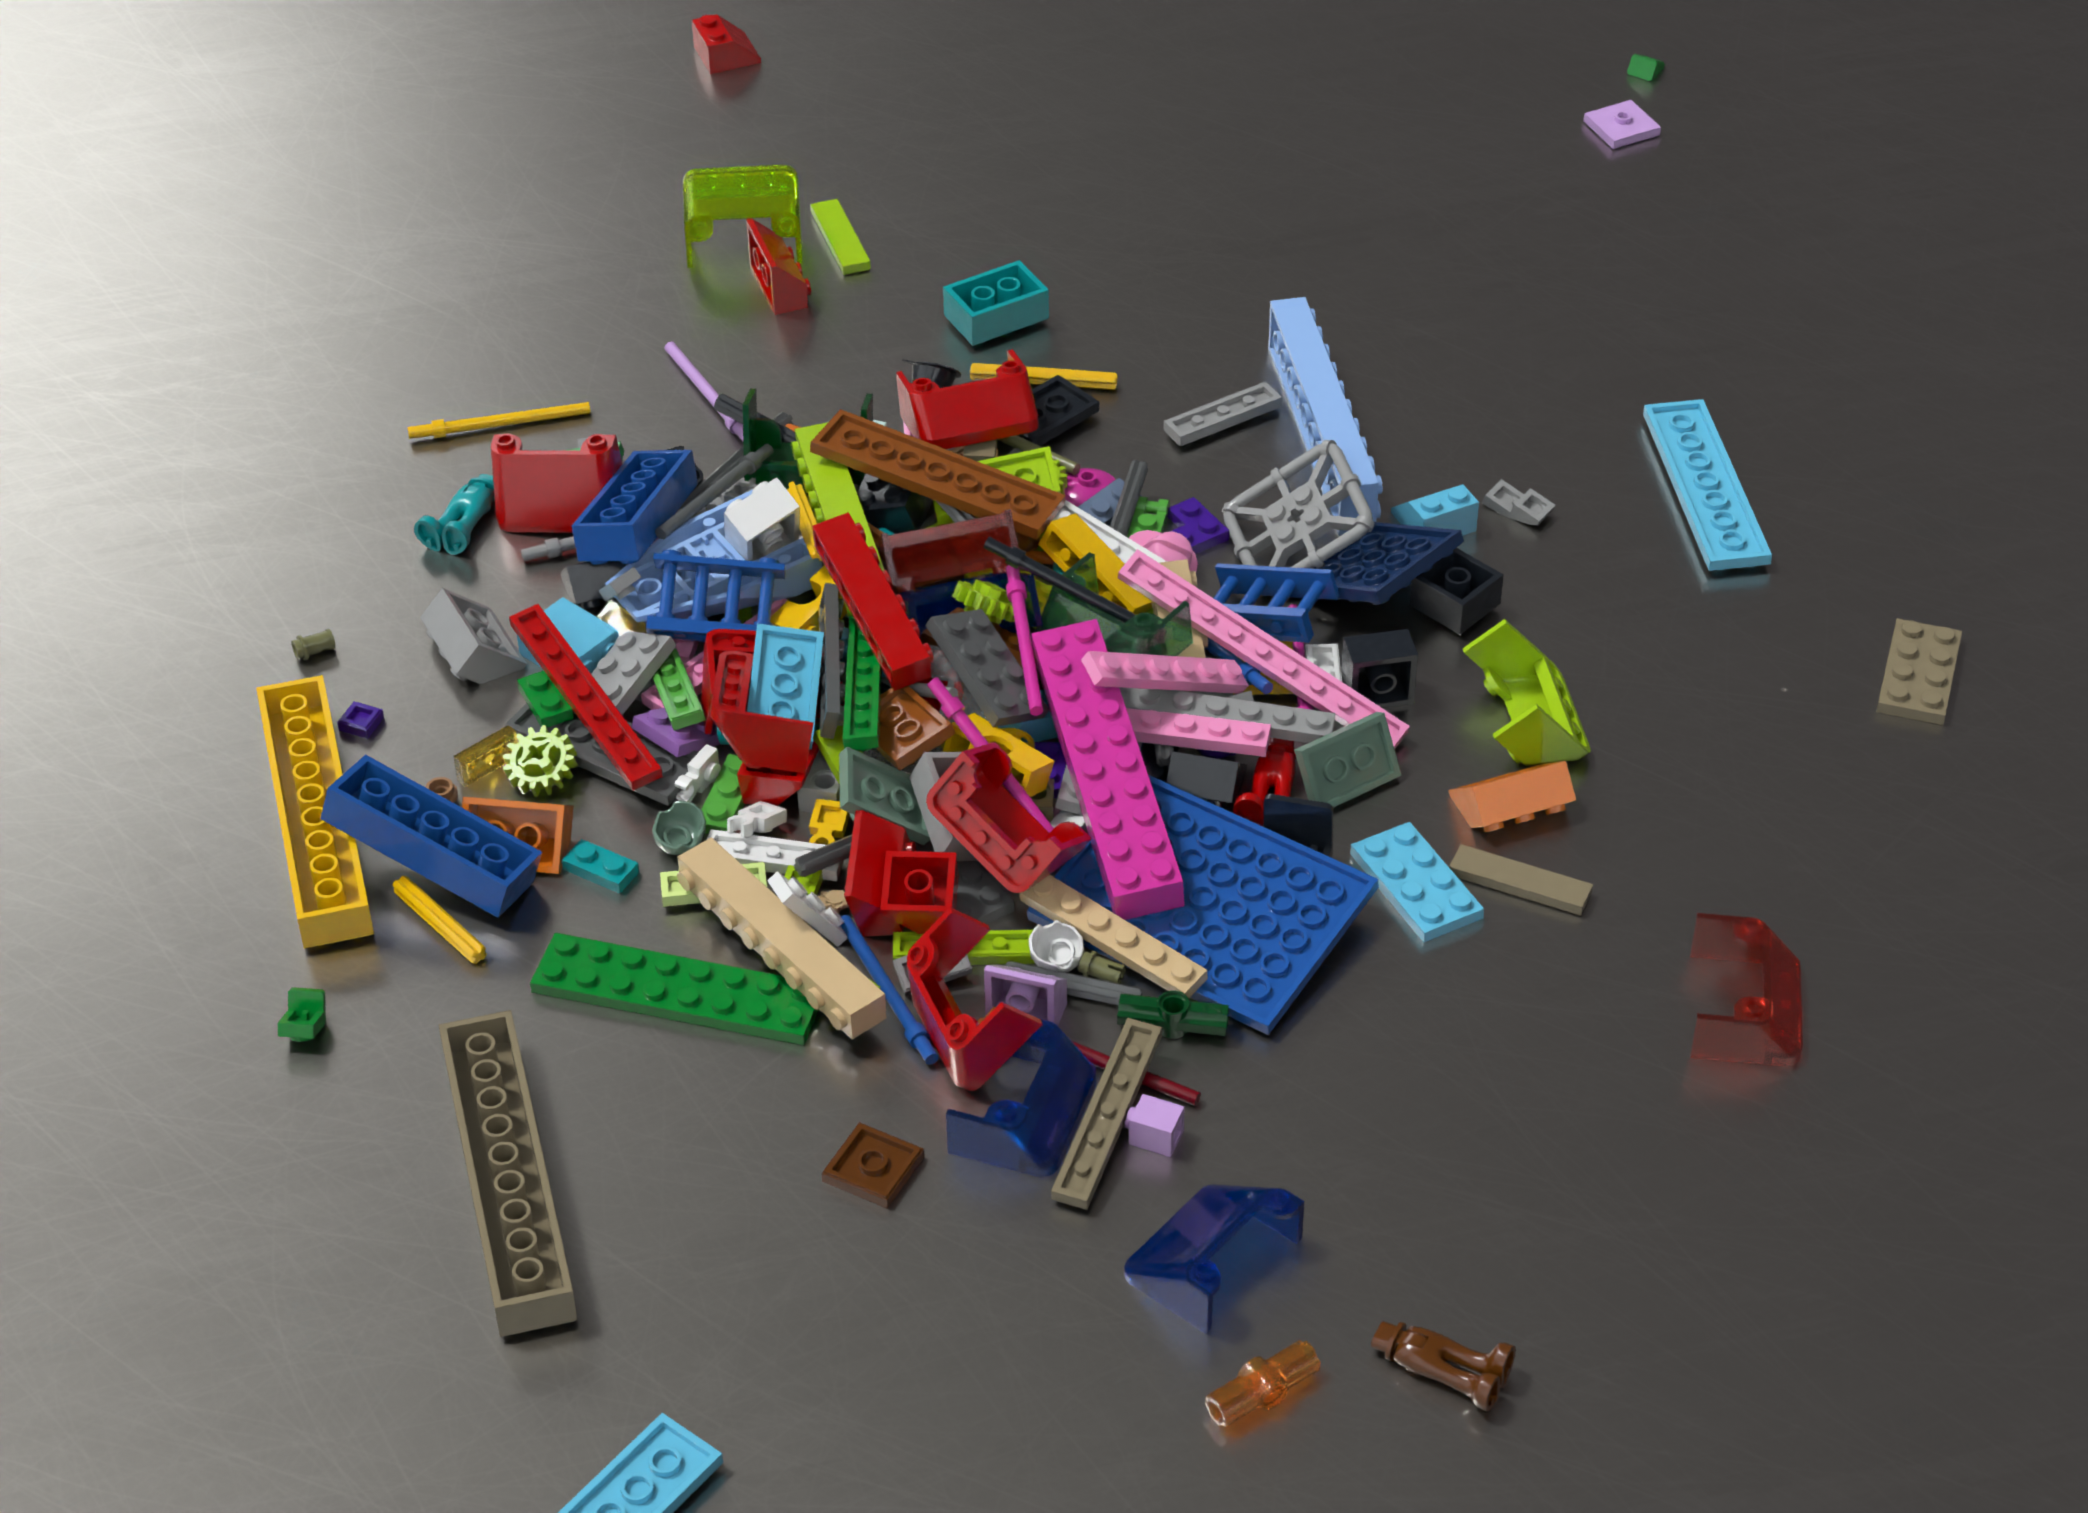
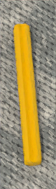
[970,363,1118,390]
[786,482,822,561]

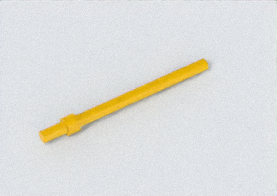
[407,402,591,439]

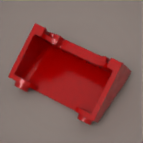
[491,433,622,533]
[926,742,1092,893]

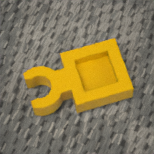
[809,799,850,845]

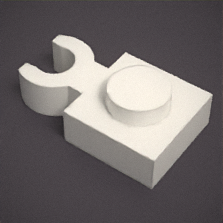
[674,744,721,802]
[727,801,787,838]

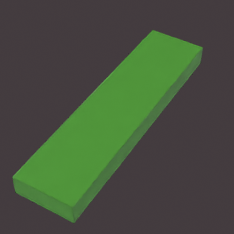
[652,648,706,731]

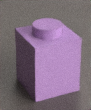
[1125,1094,1185,1157]

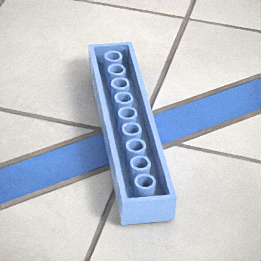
[1268,297,1383,536]

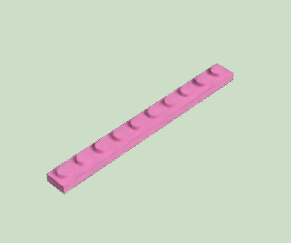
[1118,549,1410,749]

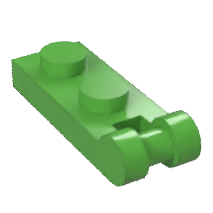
[1127,496,1170,538]

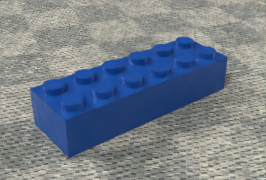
[572,450,698,564]
[320,755,542,917]

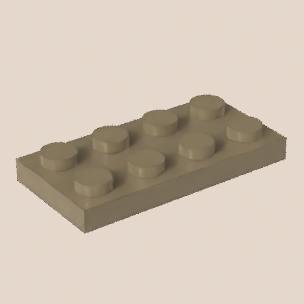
[1876,618,1962,725]

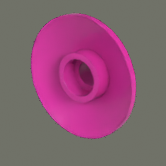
[1064,468,1116,507]

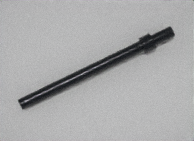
[983,536,1164,641]

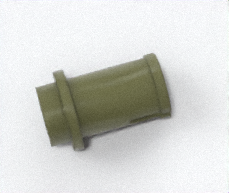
[291,629,336,660]
[1078,951,1126,984]

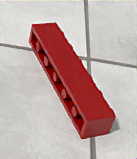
[812,512,934,691]

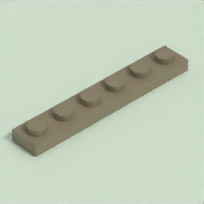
[1051,1018,1162,1210]

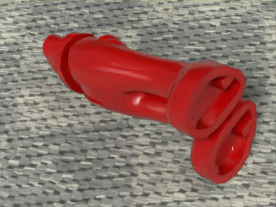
[1233,738,1296,827]

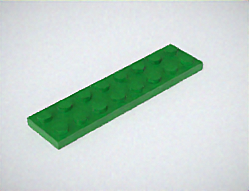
[530,933,819,1046]

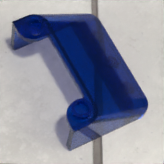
[1124,1184,1305,1334]

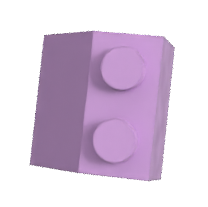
[984,964,1067,1034]

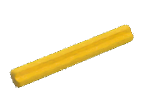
[392,876,487,964]

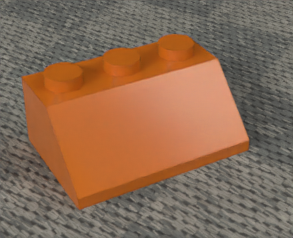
[1448,761,1576,832]
[462,797,574,874]

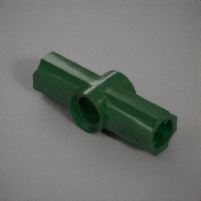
[1117,990,1229,1039]

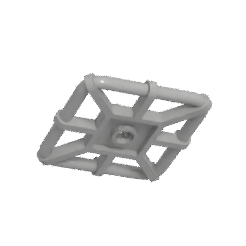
[1222,440,1375,596]

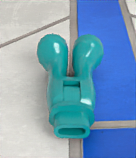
[414,474,495,555]

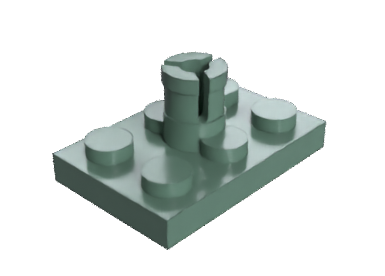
[1294,712,1402,807]
[839,746,930,845]

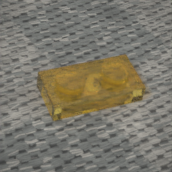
[453,725,518,787]

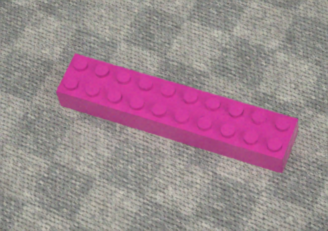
[1031,619,1184,920]

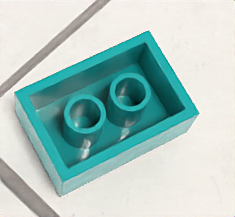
[943,260,1049,346]

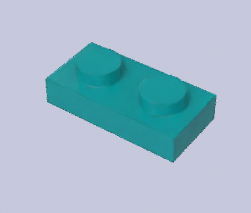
[561,839,639,894]

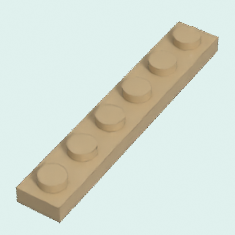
[1019,875,1208,998]

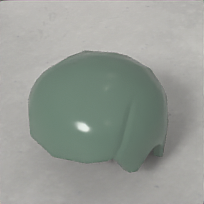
[652,800,706,855]

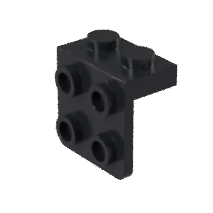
[1264,794,1333,857]

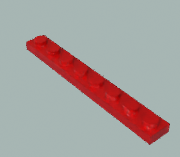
[509,604,663,791]

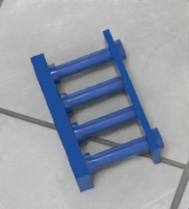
[646,550,786,642]
[1214,563,1339,643]

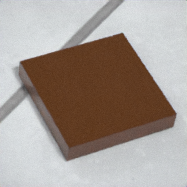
[821,1122,925,1209]

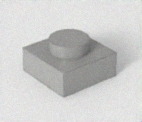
[599,567,641,601]

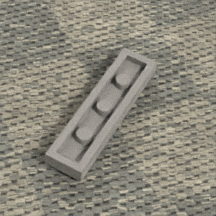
[1164,381,1282,446]

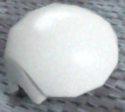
[1028,920,1085,973]

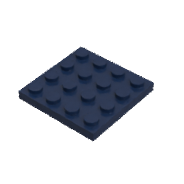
[1312,522,1464,605]

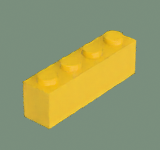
[1038,513,1153,631]

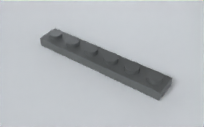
[819,583,845,739]

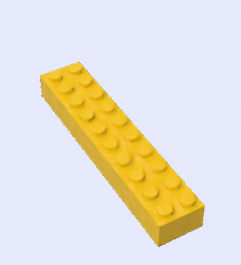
[256,675,374,949]

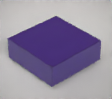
[337,701,384,739]

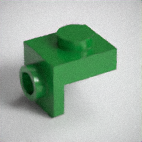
[277,987,326,1042]

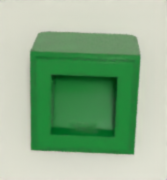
[1627,54,1665,81]

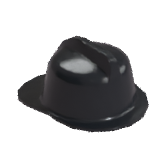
[902,359,961,388]

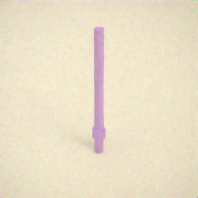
[665,342,743,441]

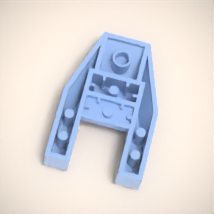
[605,490,823,622]

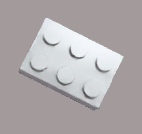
[724,477,800,561]

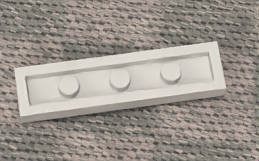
[707,829,844,881]

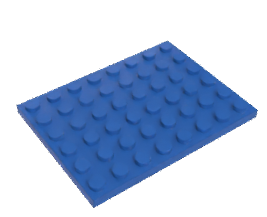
[1027,775,1379,1035]

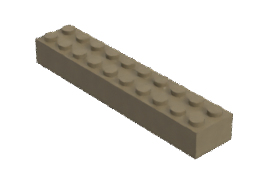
[438,1010,578,1337]

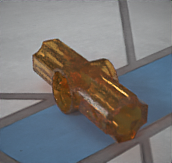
[1205,1340,1321,1427]

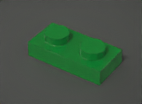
[517,671,574,728]

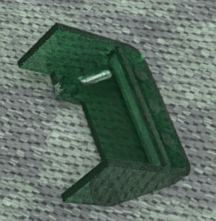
[1035,552,1193,656]

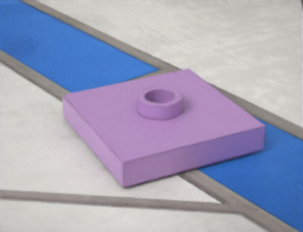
[1584,100,1661,149]

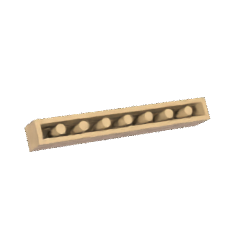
[677,837,887,1040]

